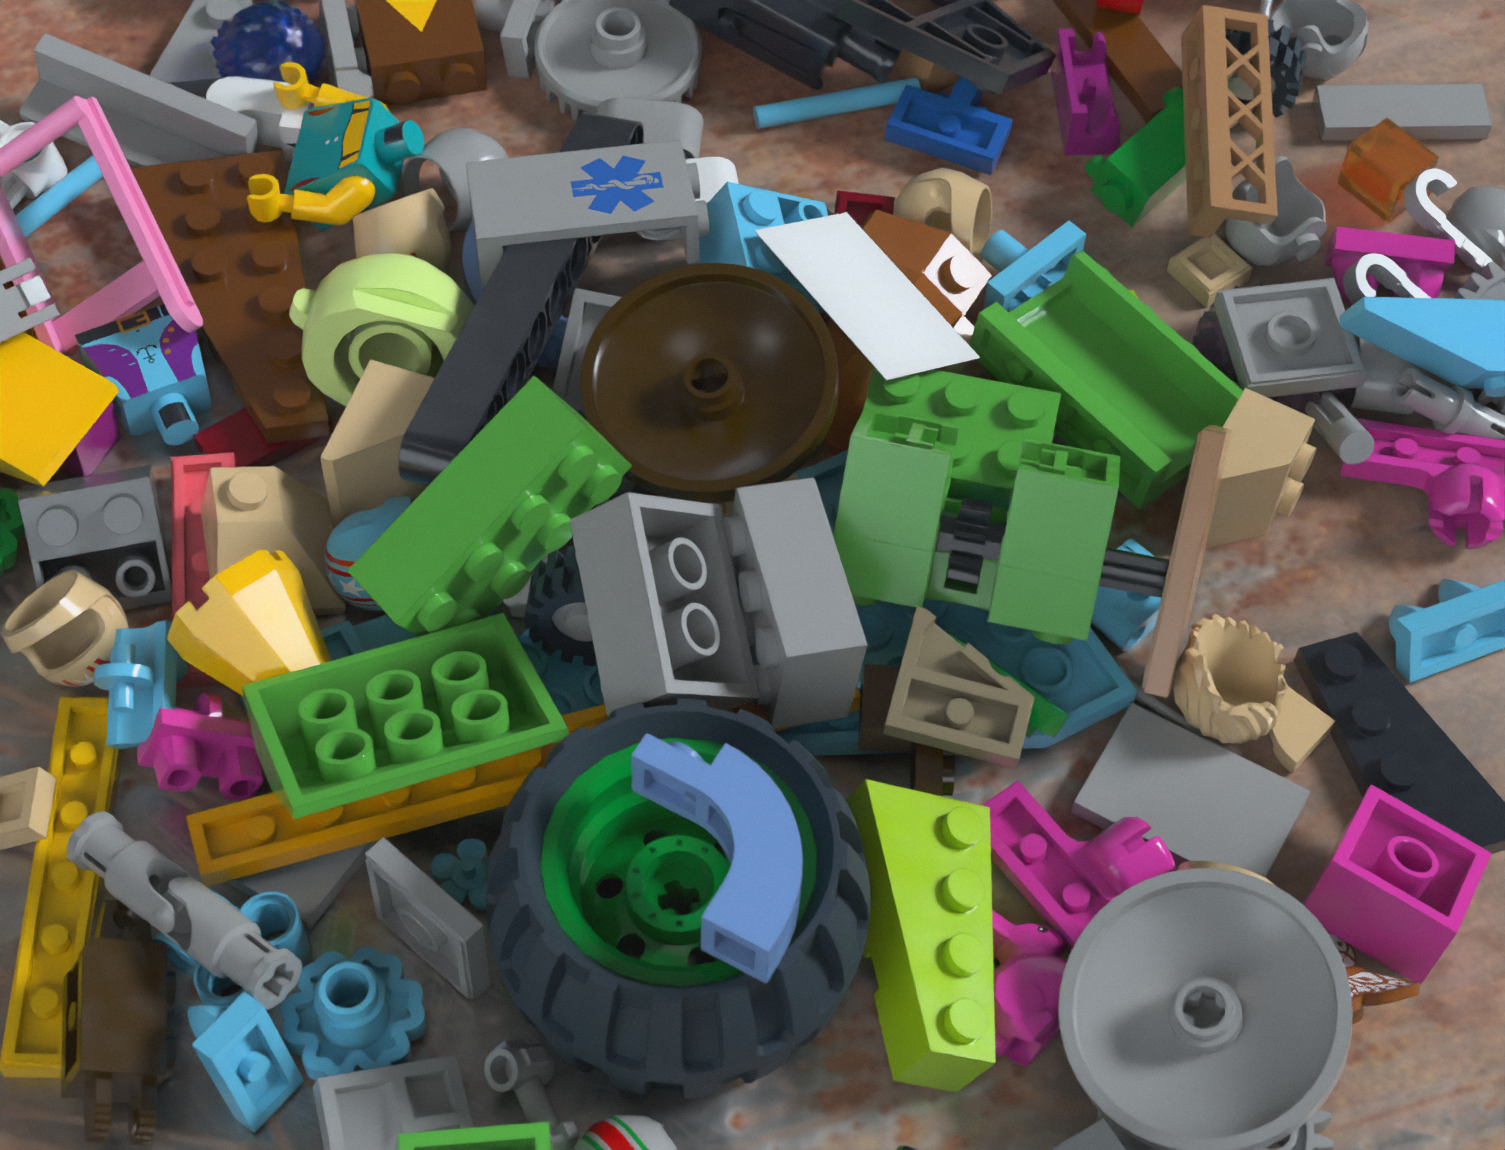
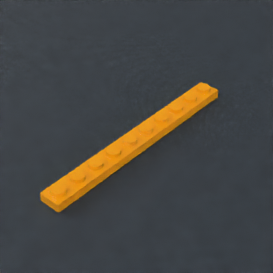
[186,686,861,887]

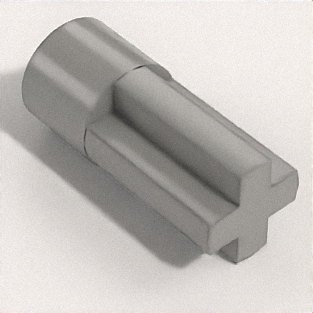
[1305,392,1374,464]

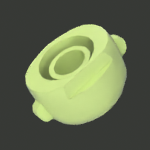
[289,253,474,406]

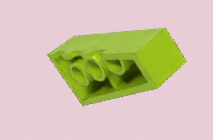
[846,779,996,1093]

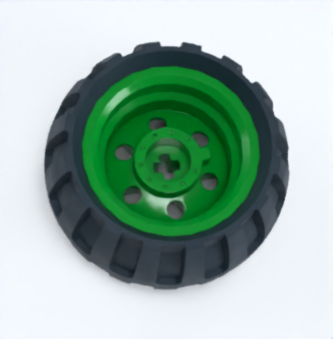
[486,699,870,1098]

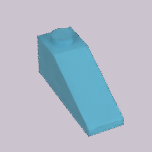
[1339,297,1505,397]

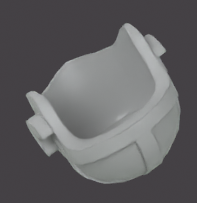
[1269,0,1368,80]
[1225,156,1327,267]

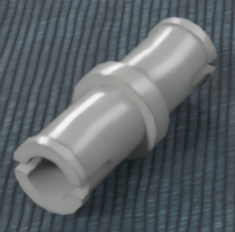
[1392,367,1505,440]

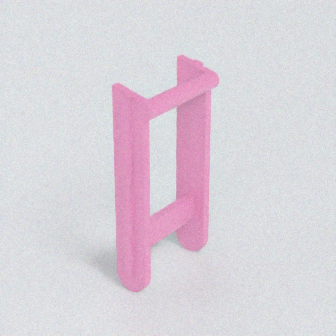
[0,96,203,366]

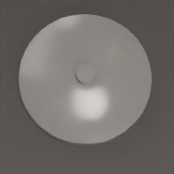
[1058,868,1353,1150]

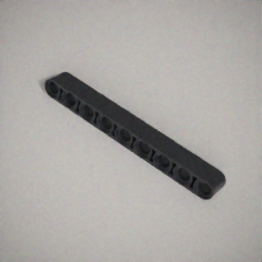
[398,112,644,485]

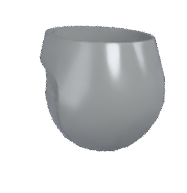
[399,128,508,234]

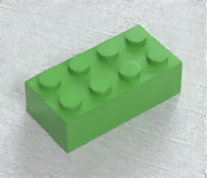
[347,376,632,636]

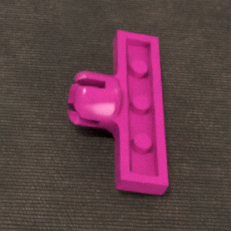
[1340,418,1505,549]
[982,780,1175,951]

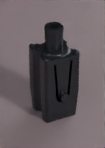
[669,0,902,90]

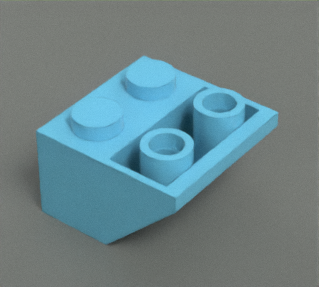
[699,182,828,313]

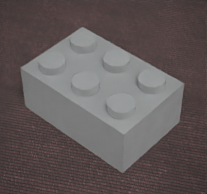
[723,477,868,729]
[570,492,760,717]

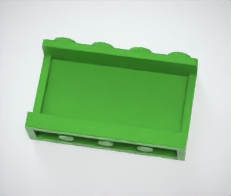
[969,250,1243,510]

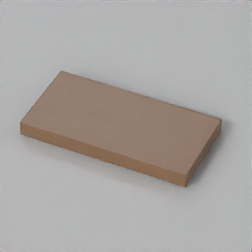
[1141,425,1232,698]

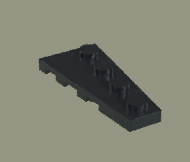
[1294,632,1505,854]

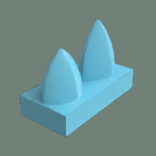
[1388,579,1505,683]
[188,992,304,1133]

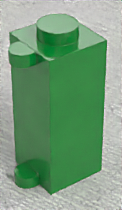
[1085,87,1230,228]

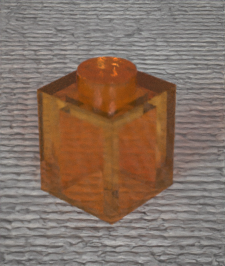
[1337,118,1439,223]

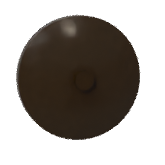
[580,263,839,503]

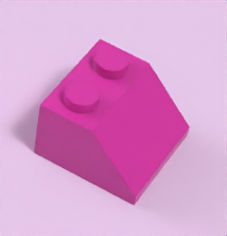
[1303,784,1492,985]

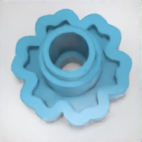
[281,946,427,1080]

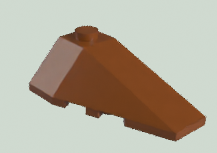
[822,210,992,456]

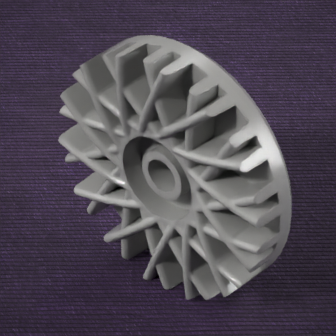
[534,0,702,122]

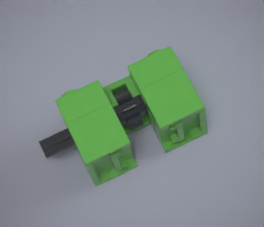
[833,408,1170,644]

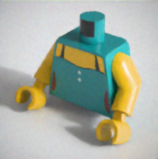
[247,62,424,231]

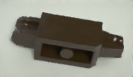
[61,900,177,1146]

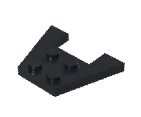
[836,0,1056,95]

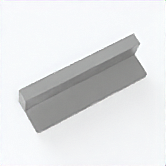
[19,33,259,167]

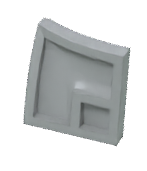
[312,1054,474,1150]

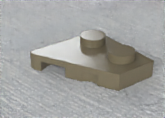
[883,607,1035,769]

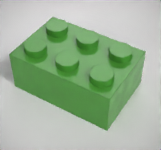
[863,367,1061,509]

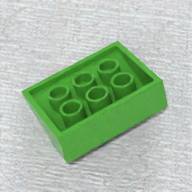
[242,613,569,819]

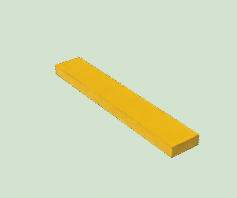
[0,696,124,1078]

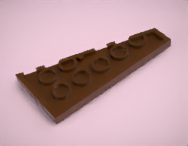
[130,150,329,444]

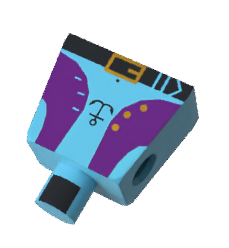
[75,304,213,445]

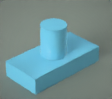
[981,221,1086,312]

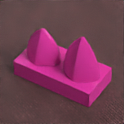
[1324,226,1456,306]

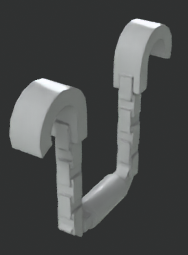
[1343,168,1496,305]

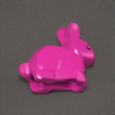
[992,910,1067,1067]

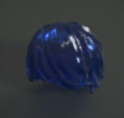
[210,0,327,85]

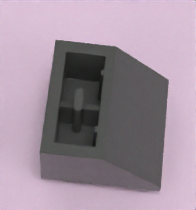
[18,464,172,610]

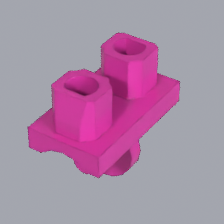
[137,693,264,801]

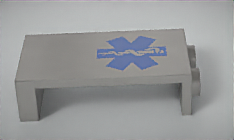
[466,140,709,286]

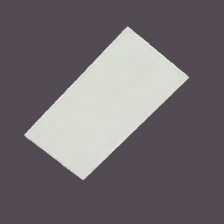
[754,212,980,380]

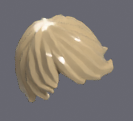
[1173,614,1288,744]

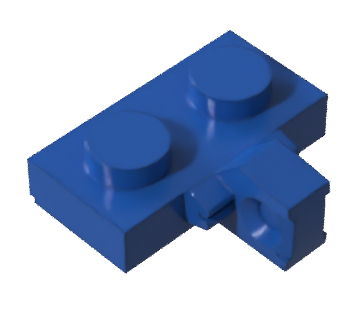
[885,76,1013,175]

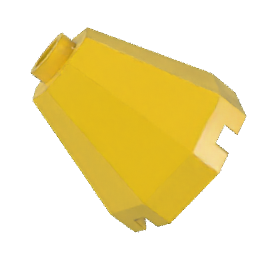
[166,550,331,697]

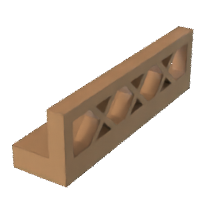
[1181,4,1278,238]

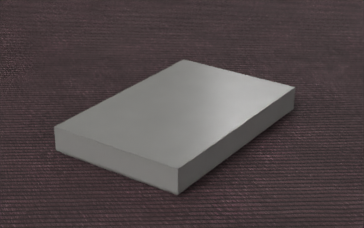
[1071,703,1311,878]

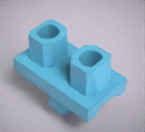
[94,620,188,750]

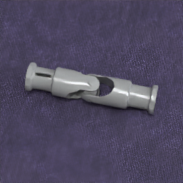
[67,811,302,1010]

